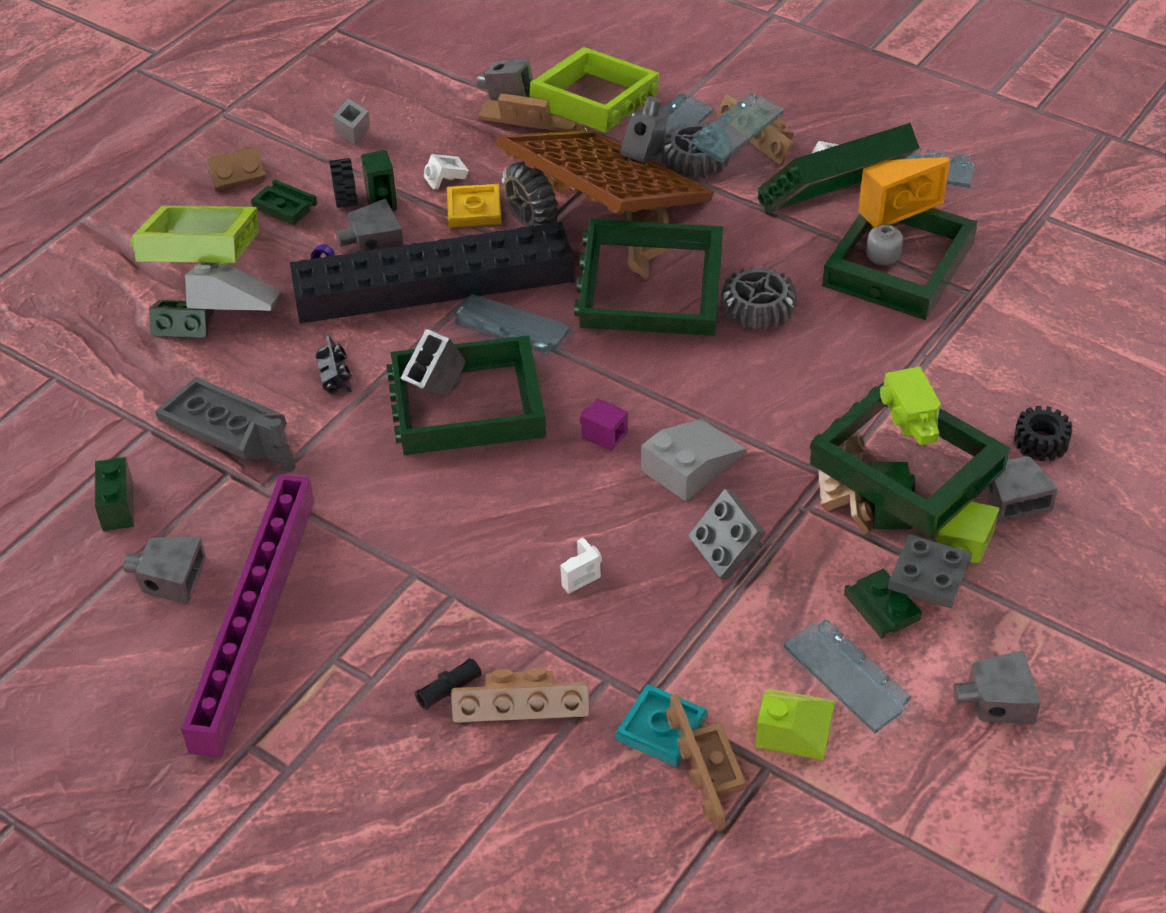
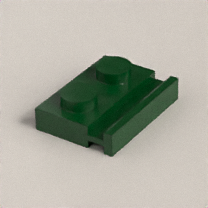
[251,179,317,225]
[844,568,922,639]

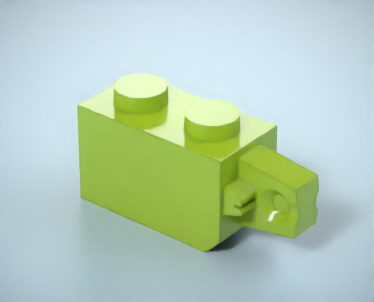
[880,366,941,445]

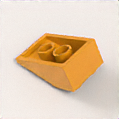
[858,157,950,227]

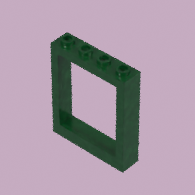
[758,123,920,213]
[822,208,978,320]
[574,219,723,336]
[386,335,546,455]
[810,382,1010,538]

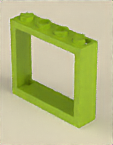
[529,47,660,133]
[130,206,259,263]

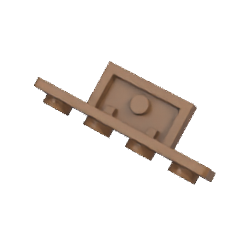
[479,93,578,132]
[716,94,794,165]
[625,207,669,280]
[818,433,873,534]
[451,668,589,722]
[666,694,746,832]

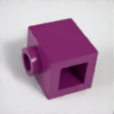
[580,398,628,451]

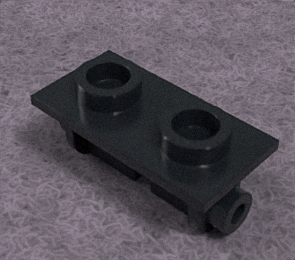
[316,336,352,394]

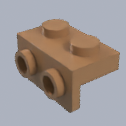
[207,147,266,191]

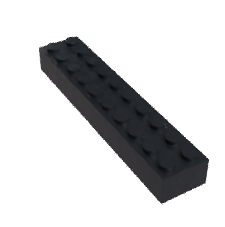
[290,222,574,324]

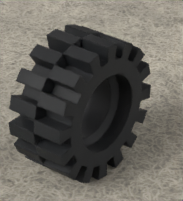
[329,158,358,208]
[1014,406,1073,461]

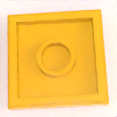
[447,184,502,228]

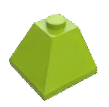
[755,688,835,760]

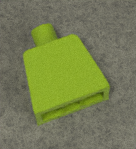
[935,502,1000,563]

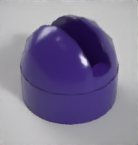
[311,244,335,259]

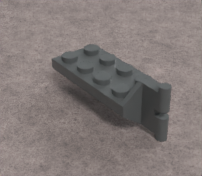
[155,377,296,471]

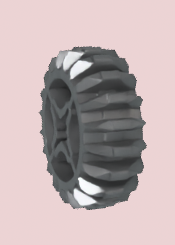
[661,122,731,179]
[502,161,559,227]
[721,266,797,331]

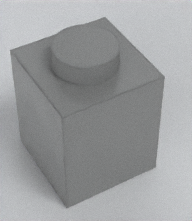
[333,98,370,145]

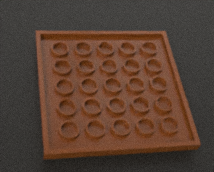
[496,130,714,214]

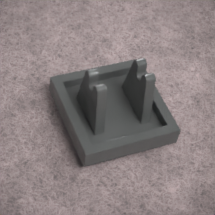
[688,489,766,580]
[888,534,972,609]

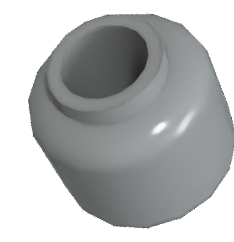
[866,224,903,266]

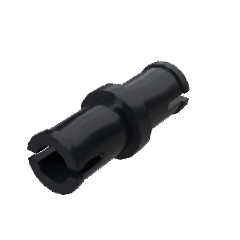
[415,658,482,710]

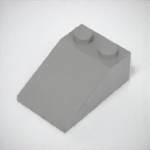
[185,262,283,311]
[641,419,747,501]

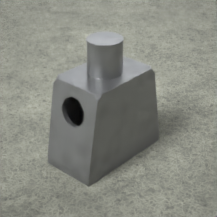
[477,59,533,101]
[620,96,668,163]
[336,199,404,251]
[400,329,465,397]
[986,456,1058,523]
[123,537,206,604]
[953,651,1041,724]

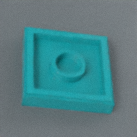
[615,684,708,767]

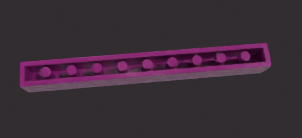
[181,474,314,758]

